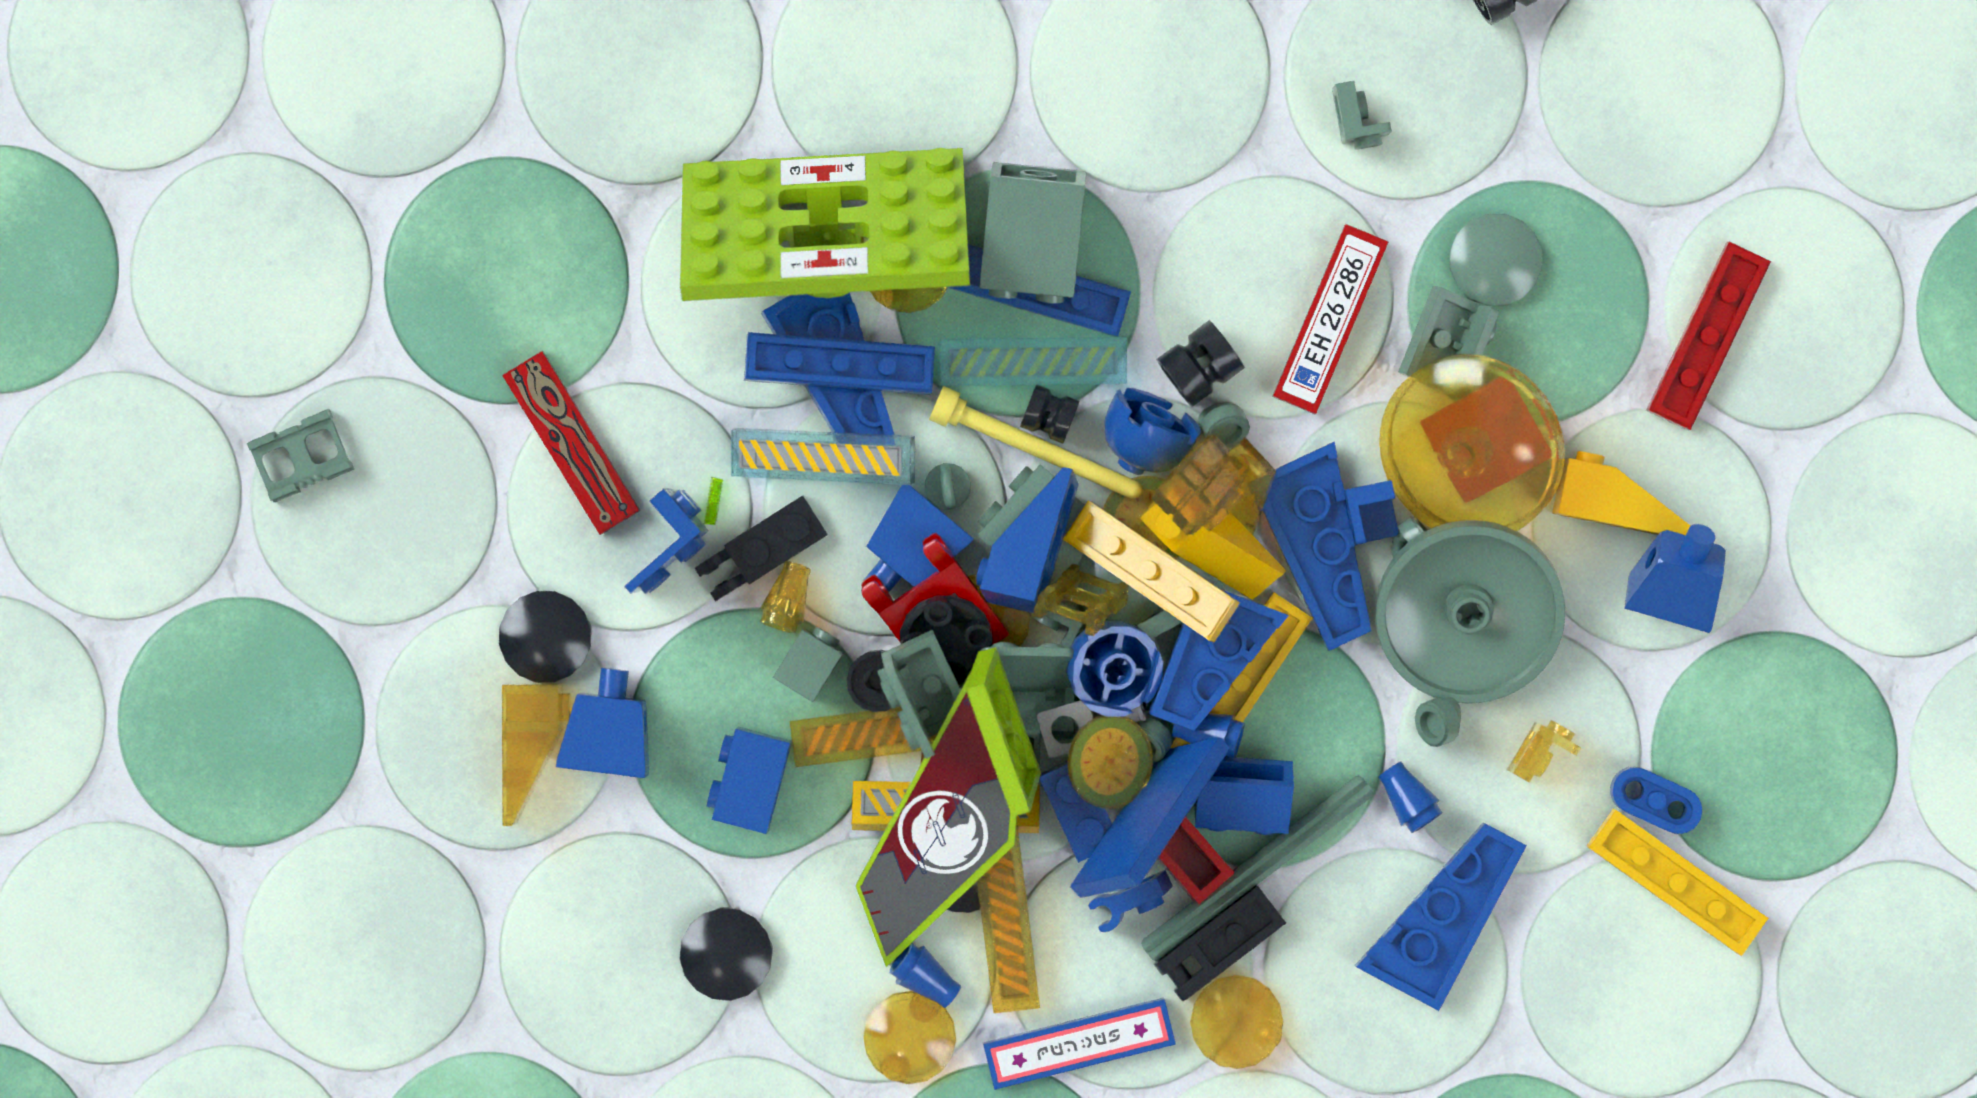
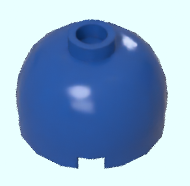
[1104,388,1201,475]
[1066,620,1163,717]

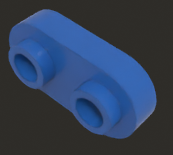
[1610,767,1702,834]

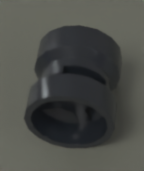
[1020,384,1080,444]

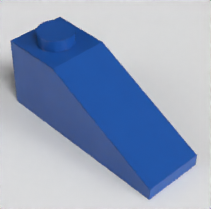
[976,467,1079,615]

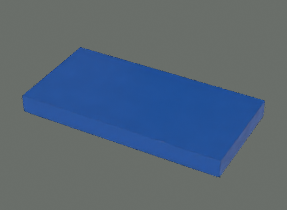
[1070,737,1229,898]

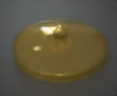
[1379,354,1565,531]

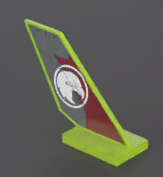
[856,647,1041,967]

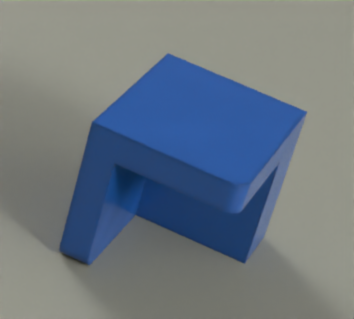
[1344,480,1399,545]

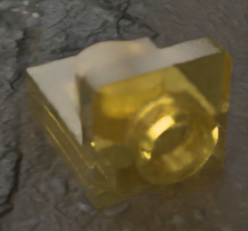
[1507,720,1581,782]

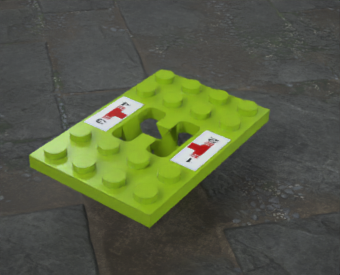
[680,148,970,301]

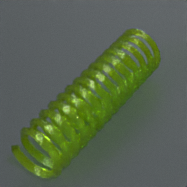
[703,476,723,525]

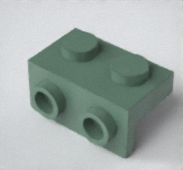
[1398,286,1499,397]

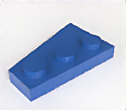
[1149,589,1289,731]

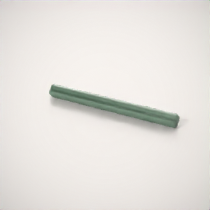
[1141,776,1373,961]

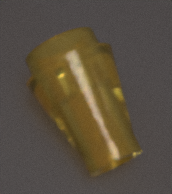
[759,561,811,634]

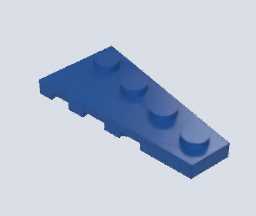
[761,293,898,447]
[1248,441,1371,651]
[1355,822,1527,1011]

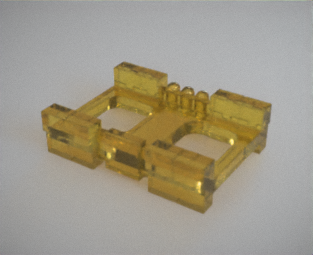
[1033,563,1129,637]

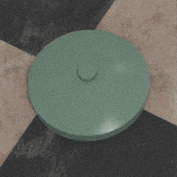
[1375,520,1565,704]

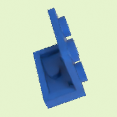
[624,488,709,594]

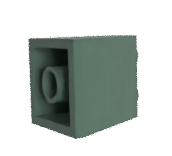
[980,162,1086,303]

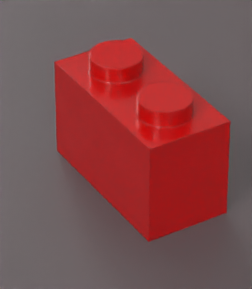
[1157,816,1234,904]

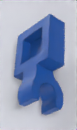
[1088,870,1173,932]

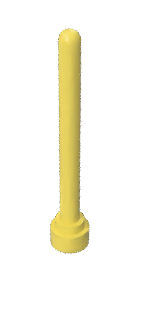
[929,386,1142,499]

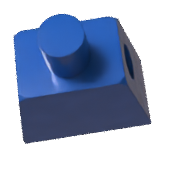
[864,482,974,592]
[1624,524,1726,633]
[556,668,649,778]

